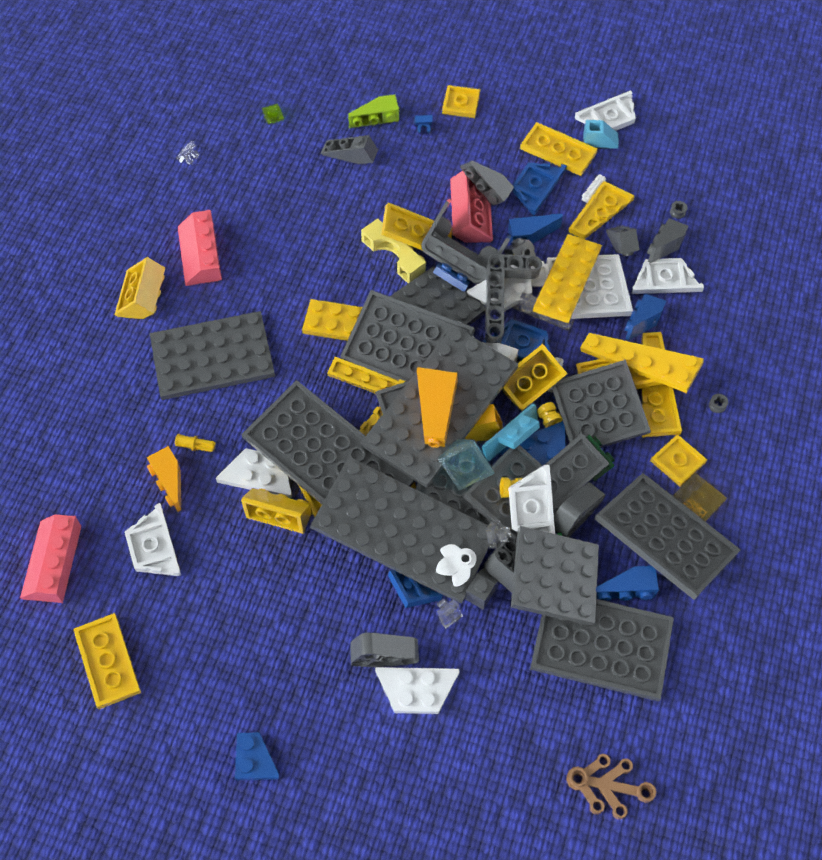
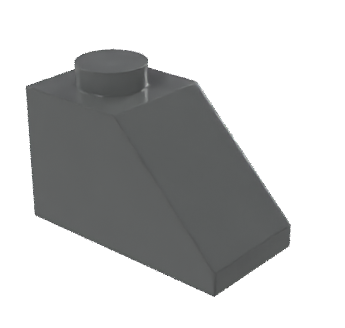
[606,225,639,256]
[465,566,500,610]

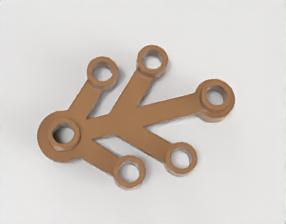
[566,754,656,820]

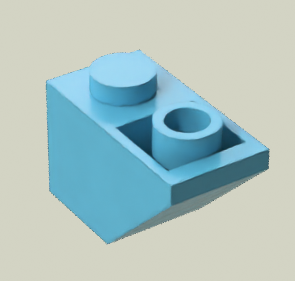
[583,120,618,148]

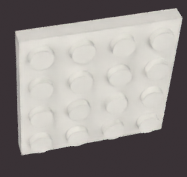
[546,254,633,319]

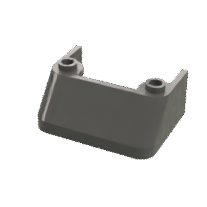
[421,199,511,284]

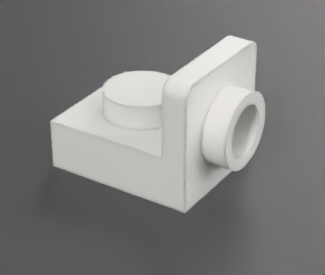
[529,261,549,287]

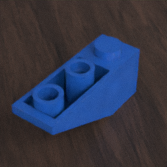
[508,214,563,244]
[625,294,666,340]
[596,566,659,601]

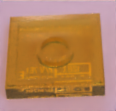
[673,473,727,522]

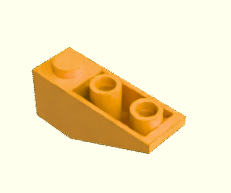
[147,446,181,512]

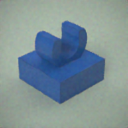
[415,115,433,133]

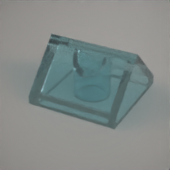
[438,439,495,491]

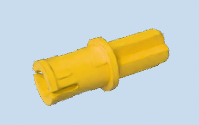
[175,434,216,452]

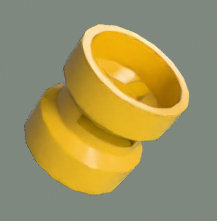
[537,402,562,428]
[500,477,523,498]

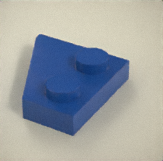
[235,732,280,780]

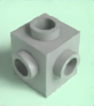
[504,238,536,256]

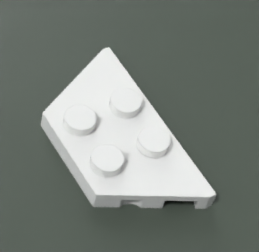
[575,90,636,131]
[632,258,704,294]
[466,265,532,312]
[216,448,292,499]
[509,464,555,534]
[125,503,181,576]
[375,667,459,714]

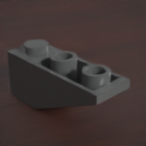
[321,135,378,164]
[460,161,514,206]
[647,218,689,263]

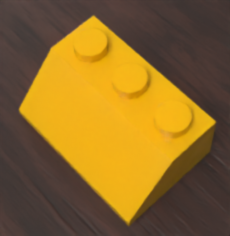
[115,257,165,319]
[502,344,567,411]
[241,488,312,534]

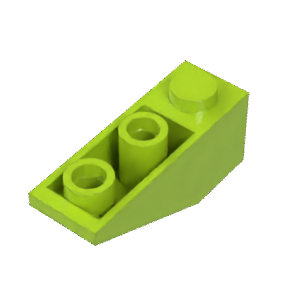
[348,94,399,128]

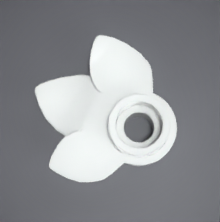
[436,544,477,587]

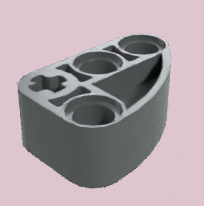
[554,482,606,537]
[484,538,516,592]
[350,633,419,667]

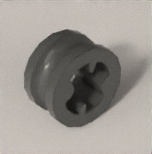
[670,201,687,219]
[709,394,728,413]

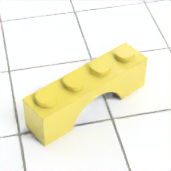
[361,218,426,283]

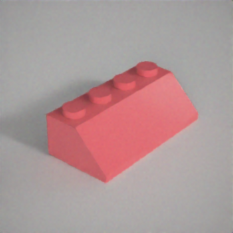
[451,171,493,243]
[178,210,222,286]
[20,514,81,603]

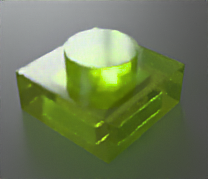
[262,104,284,124]

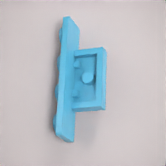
[482,404,540,462]

